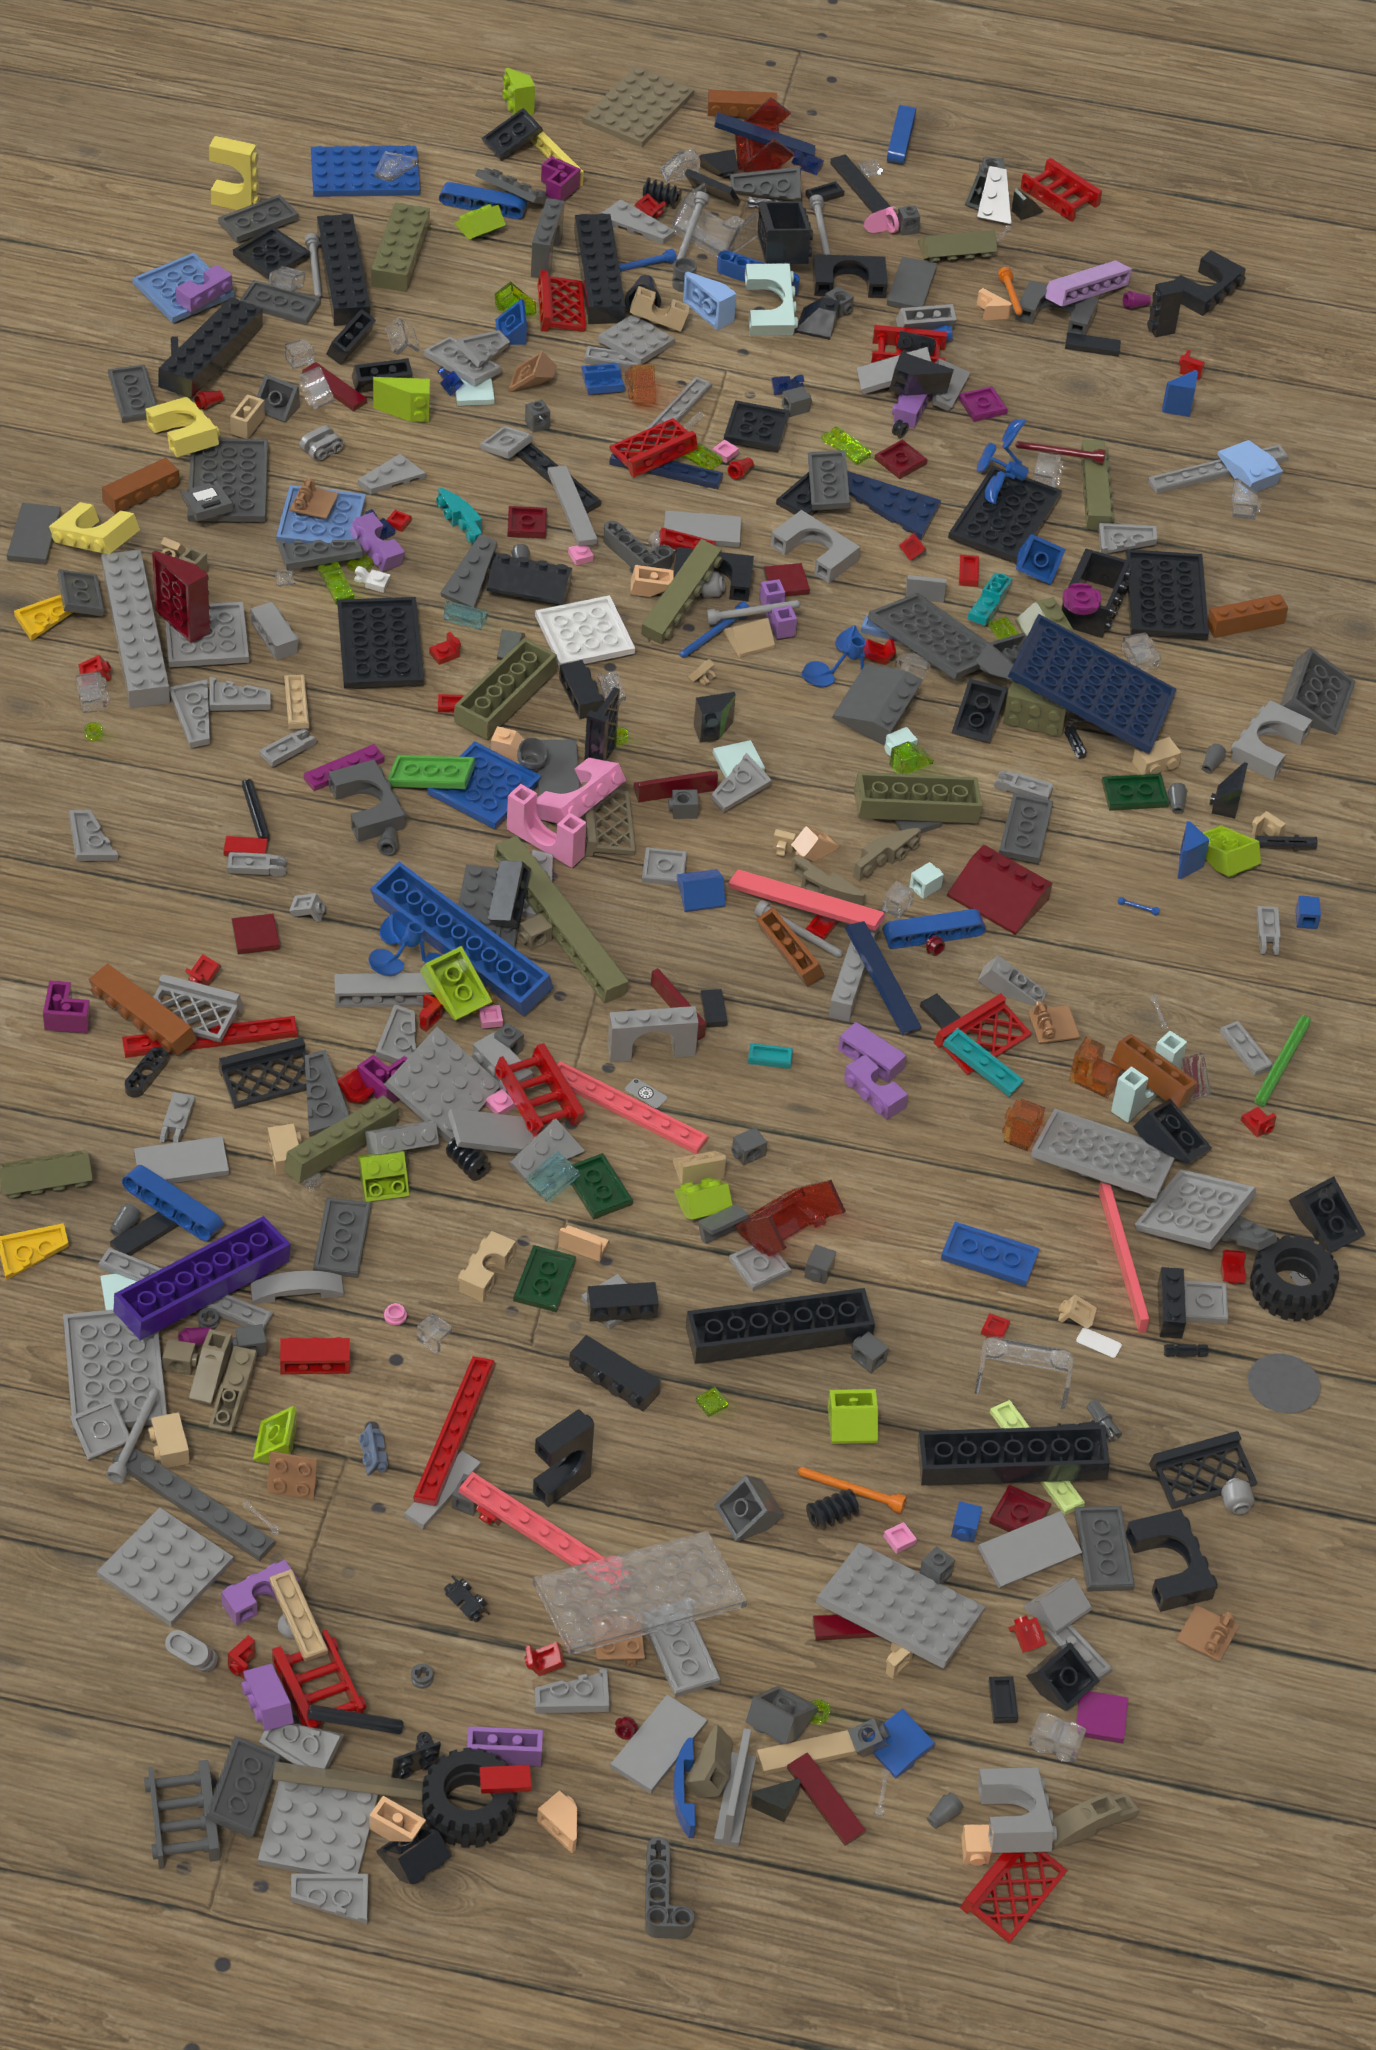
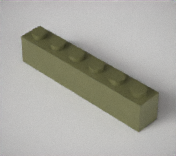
[1081,439,1114,530]
[641,539,723,645]
[284,1095,399,1183]

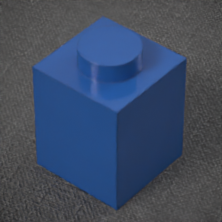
[1295,896,1321,929]
[951,1501,982,1543]

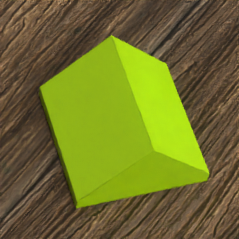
[253,1406,297,1463]

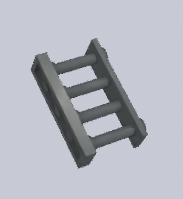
[144,1760,220,1869]

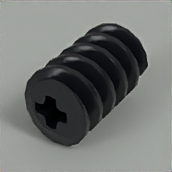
[642,177,682,208]
[446,1137,491,1181]
[806,1489,859,1530]

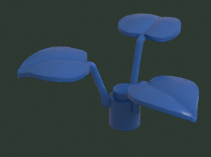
[977,419,1029,504]
[801,625,866,687]
[368,913,442,976]

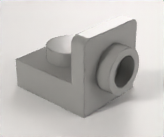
[289,893,325,922]

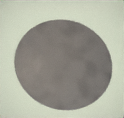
[1248,1354,1320,1413]

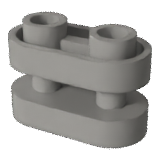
[300,425,344,461]
[165,1630,218,1672]

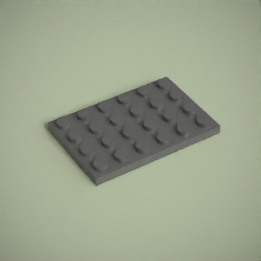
[187,438,268,522]
[867,593,989,679]

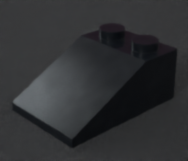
[889,352,954,396]
[951,678,1008,744]
[1133,1099,1212,1164]
[1289,1176,1366,1253]

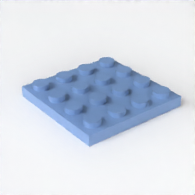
[132,253,234,323]
[276,485,366,544]

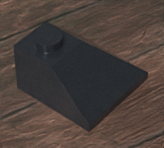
[692,149,738,177]
[795,297,840,340]
[1209,762,1248,819]

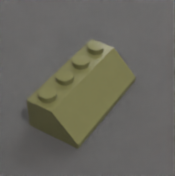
[918,230,997,262]
[1015,597,1076,635]
[0,1150,93,1198]

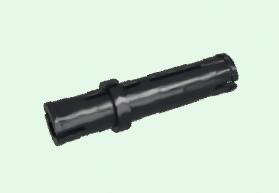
[1255,835,1318,851]

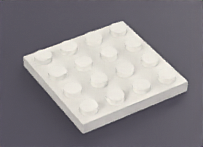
[535,595,635,668]

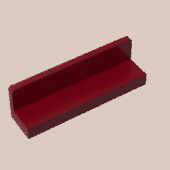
[633,771,718,803]

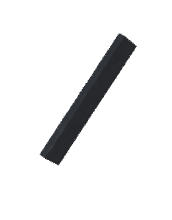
[830,154,898,216]
[515,443,602,513]

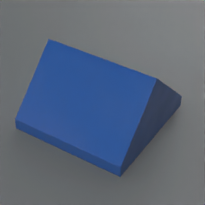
[495,299,527,345]
[1162,370,1198,417]
[1016,534,1066,585]
[1178,821,1210,879]
[676,869,725,912]

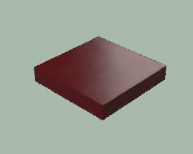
[874,439,928,479]
[507,506,547,539]
[764,563,810,597]
[232,913,280,954]
[989,1484,1051,1532]

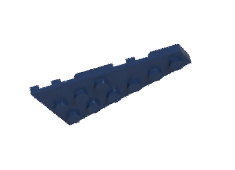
[847,471,941,541]

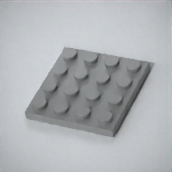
[165,602,249,667]
[384,1026,500,1143]
[1135,1169,1257,1249]
[97,1508,234,1627]
[258,1781,379,1874]

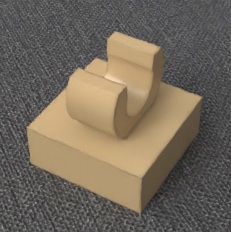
[161,537,186,558]
[688,659,716,686]
[773,829,796,857]

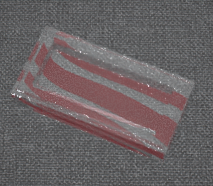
[1182,1053,1211,1100]

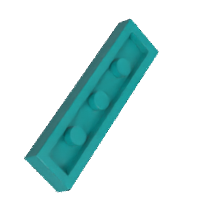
[943,1028,1024,1097]

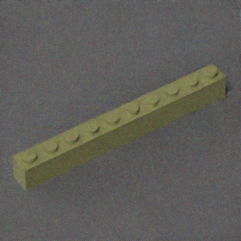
[493,836,628,1003]

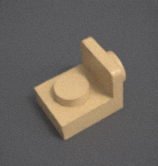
[1251,811,1286,836]
[1058,1295,1097,1329]
[886,1643,913,1679]

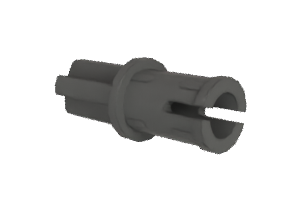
[1087,1400,1122,1442]

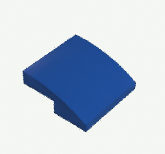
[581,363,625,395]
[866,1709,935,1779]

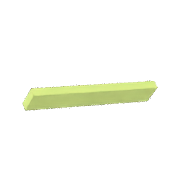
[990,1400,1085,1516]

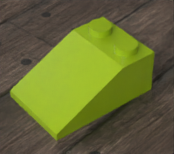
[373,377,430,422]
[1203,826,1261,877]
[420,946,492,1021]

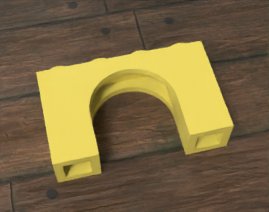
[209,136,260,210]
[145,397,220,457]
[49,502,140,554]

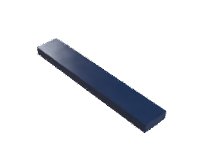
[714,112,816,160]
[609,449,723,490]
[845,921,922,1035]

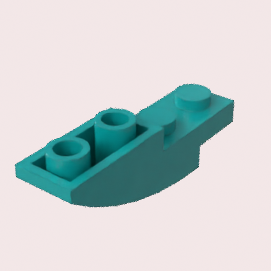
[436,487,482,545]
[967,572,1013,625]

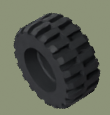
[1250,1235,1339,1321]
[422,1747,518,1848]

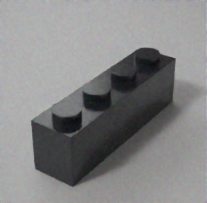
[569,1335,661,1412]

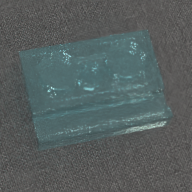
[525,1151,580,1203]

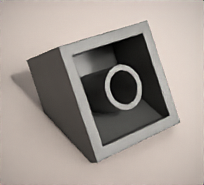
[714,1475,784,1542]
[745,1686,818,1744]

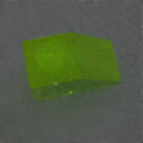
[495,281,536,315]
[889,741,934,774]

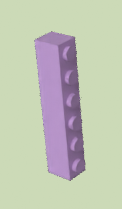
[1045,260,1132,306]

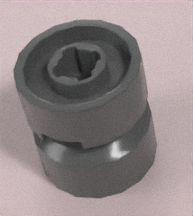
[672,258,697,292]

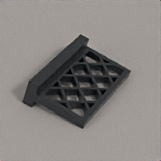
[584,687,620,761]
[219,1037,307,1109]
[1149,1431,1257,1509]

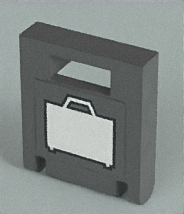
[180,481,233,522]

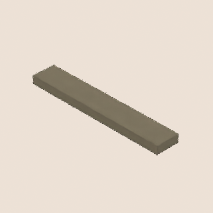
[273,1762,423,1800]

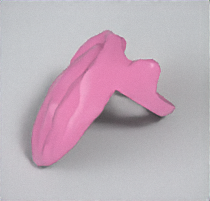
[864,206,899,233]

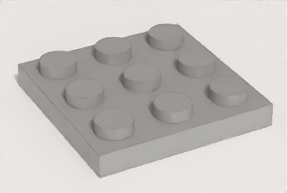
[598,314,675,365]

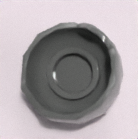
[517,738,548,770]

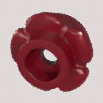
[926,936,945,956]
[615,1717,639,1740]

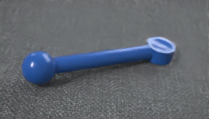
[1118,897,1160,916]

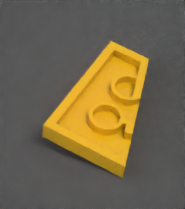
[14,595,73,641]
[0,1223,69,1280]

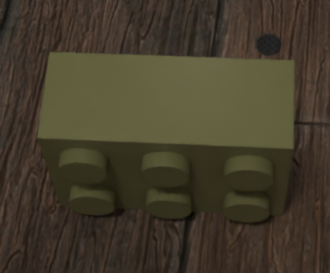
[1003,681,1068,738]

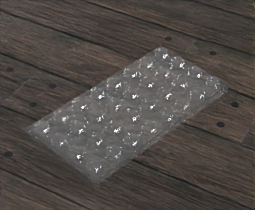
[533,1530,747,1655]

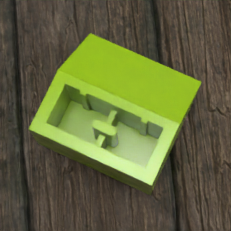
[502,68,535,115]
[454,204,506,239]
[357,1151,410,1202]
[674,1177,733,1220]
[827,1389,878,1444]

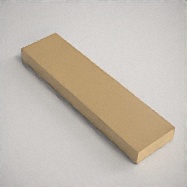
[284,675,309,729]
[269,1569,328,1662]
[756,1730,858,1775]

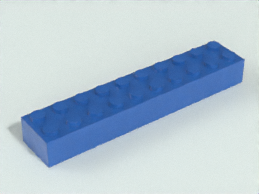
[370,861,553,1016]

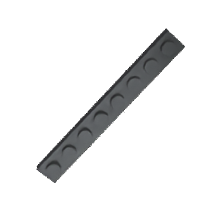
[113,1447,275,1562]

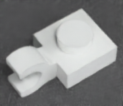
[354,566,390,593]

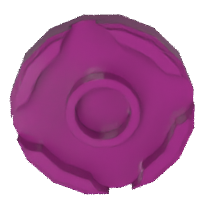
[1062,583,1102,615]

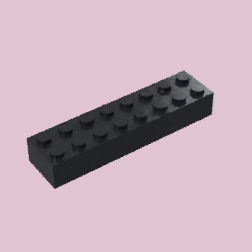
[574,213,625,324]
[317,214,370,326]
[158,297,263,399]
[686,1288,875,1364]
[918,1425,1110,1486]

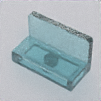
[444,601,488,630]

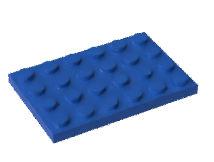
[311,145,420,197]

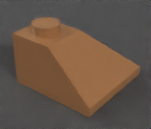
[508,351,557,392]

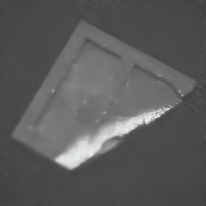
[375,151,418,181]

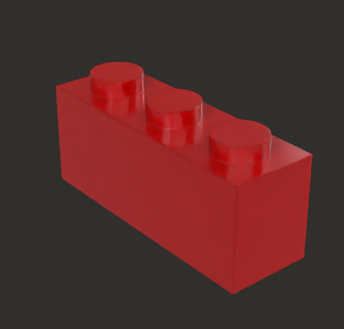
[280,1337,350,1375]

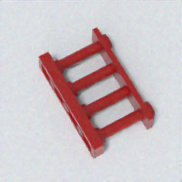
[1021,158,1102,222]
[871,325,947,363]
[495,1043,585,1138]
[272,1629,367,1729]

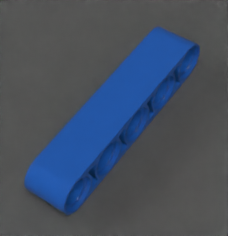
[887,105,916,164]
[439,182,527,219]
[717,250,800,296]
[882,909,986,949]
[122,1165,223,1241]

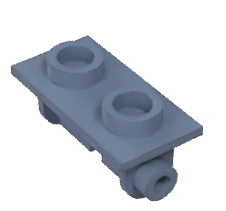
[359,1423,388,1476]

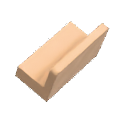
[558,1225,609,1262]

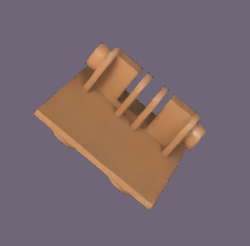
[290,478,339,519]
[1028,1001,1080,1044]
[267,1452,318,1500]
[1176,1605,1239,1662]
[592,1617,645,1667]

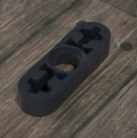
[125,1047,168,1098]

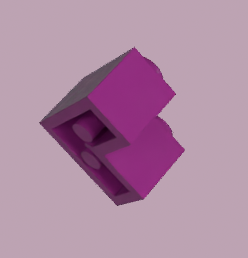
[541,156,581,201]
[43,980,91,1033]
[357,1054,408,1103]

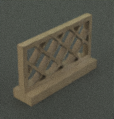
[581,782,635,856]

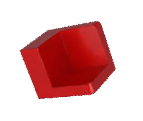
[899,532,926,561]

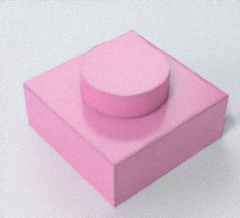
[712,440,739,463]
[568,545,594,566]
[479,1005,503,1029]
[485,1089,516,1115]
[883,1522,917,1554]

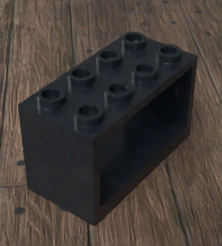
[757,201,813,264]
[1061,548,1131,638]

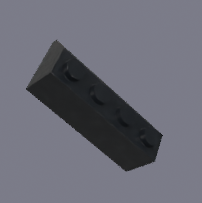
[486,553,573,605]

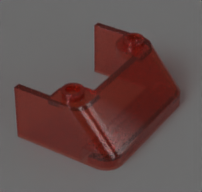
[735,97,795,173]
[734,1180,846,1256]

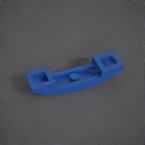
[673,1738,695,1838]

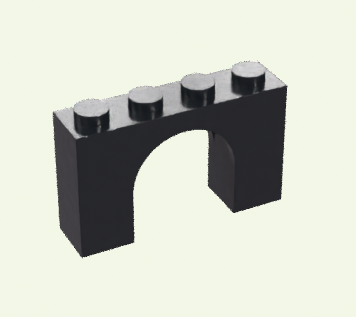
[1175,250,1246,316]
[812,254,888,298]
[673,547,754,602]
[533,1409,594,1507]
[1126,1509,1217,1612]

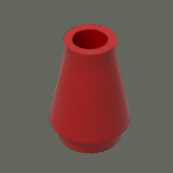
[194,390,223,410]
[727,457,754,479]

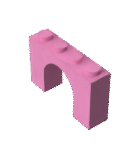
[536,758,626,823]
[507,784,586,868]

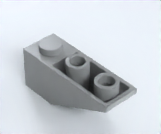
[977,955,1047,1006]

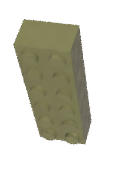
[371,203,430,292]
[454,638,557,739]
[854,772,982,823]

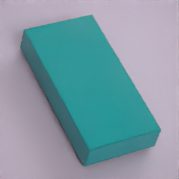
[748,1043,793,1069]

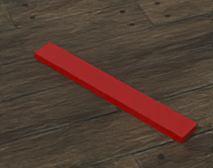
[122,1016,298,1058]
[413,1356,495,1506]

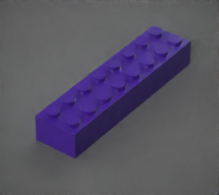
[113,1216,291,1341]

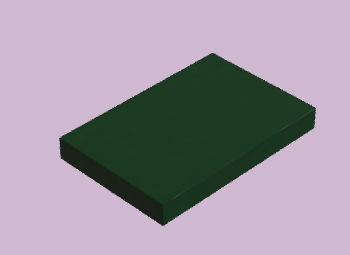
[1101,774,1169,811]
[563,1153,633,1220]
[513,1245,576,1313]

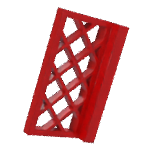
[537,270,586,332]
[609,418,698,478]
[933,993,1032,1076]
[959,1852,1068,1944]

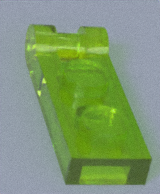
[821,426,871,465]
[683,443,723,470]
[318,562,354,605]

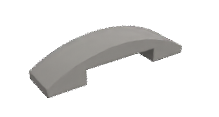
[251,1271,344,1304]

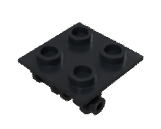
[391,1732,441,1779]

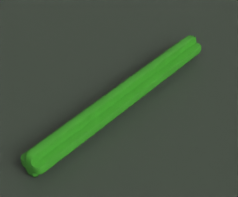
[1254,1015,1311,1107]

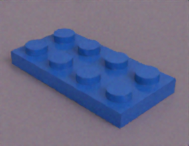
[941,1222,1040,1287]

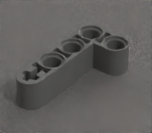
[603,521,673,569]
[644,1837,694,1939]

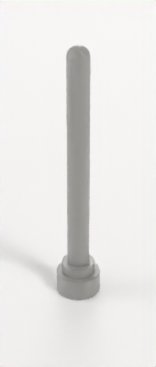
[676,191,710,260]
[809,195,831,255]
[305,233,322,298]
[707,600,801,625]
[754,900,843,958]
[106,1388,159,1483]

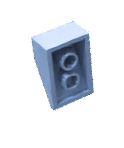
[683,272,736,330]
[1217,440,1283,496]

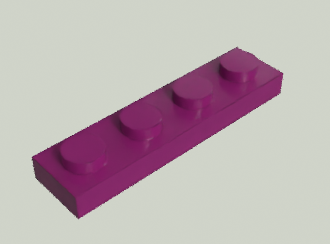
[304,744,384,791]

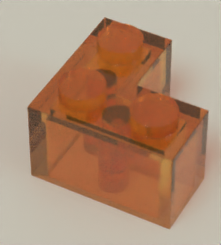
[625,364,656,404]
[1069,1037,1122,1099]
[1002,1099,1046,1151]

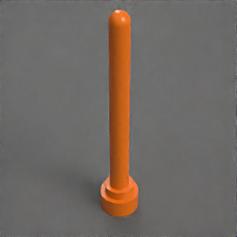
[998,267,1023,315]
[798,1467,907,1514]

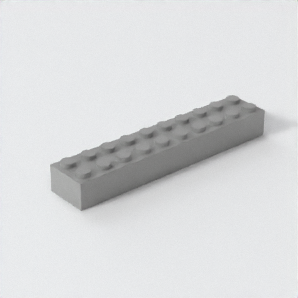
[101,550,170,708]

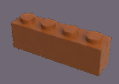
[707,89,777,119]
[102,457,180,514]
[1208,594,1288,638]
[756,907,824,987]
[1111,1034,1198,1108]

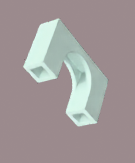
[745,264,798,336]
[1111,1031,1187,1123]

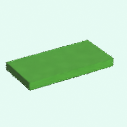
[387,755,476,789]

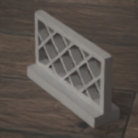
[153,974,243,1042]
[714,1728,756,1848]

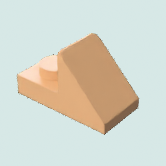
[977,288,1012,320]

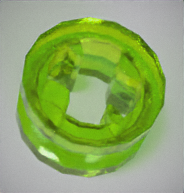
[84,722,103,741]
[616,726,629,746]
[811,1699,830,1725]

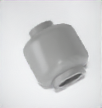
[701,572,725,598]
[1221,1478,1255,1515]

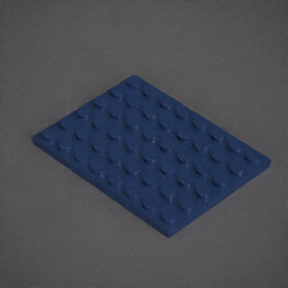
[1007,614,1177,754]

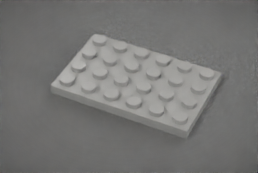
[1031,1109,1176,1199]
[63,1310,167,1433]
[816,1543,985,1669]

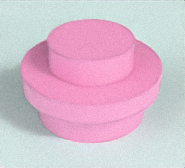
[384,1303,407,1325]

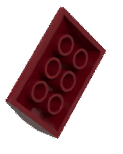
[152,551,211,643]
[947,844,1052,935]

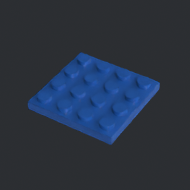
[428,741,541,829]

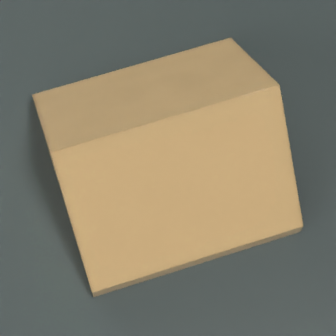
[723,618,775,657]
[672,1150,726,1184]

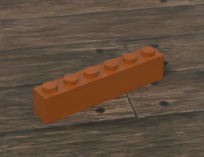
[89,963,196,1056]

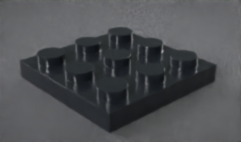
[233,226,310,281]
[723,400,790,452]

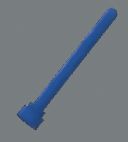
[619,249,677,272]
[680,601,750,658]

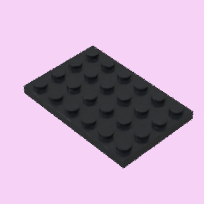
[948,466,1062,563]
[1125,549,1209,639]
[337,597,424,688]

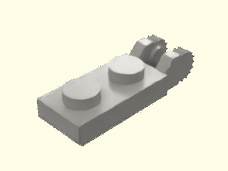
[260,728,317,767]
[994,770,1054,800]
[227,852,287,877]
[1256,906,1280,955]
[160,1092,195,1143]

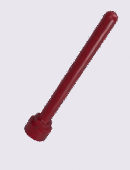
[1015,441,1106,465]

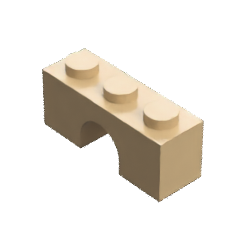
[630,286,690,332]
[458,1231,516,1302]

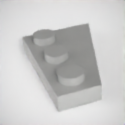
[456,330,510,367]
[932,359,971,411]
[358,454,426,494]
[1099,523,1157,554]
[711,753,772,813]
[69,810,119,861]
[375,1004,416,1063]
[508,1118,585,1179]
[535,1668,609,1713]
[259,1723,344,1769]

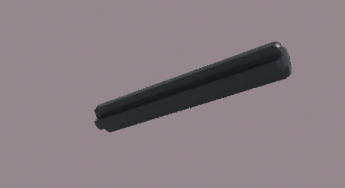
[242,779,270,841]
[307,1705,404,1734]

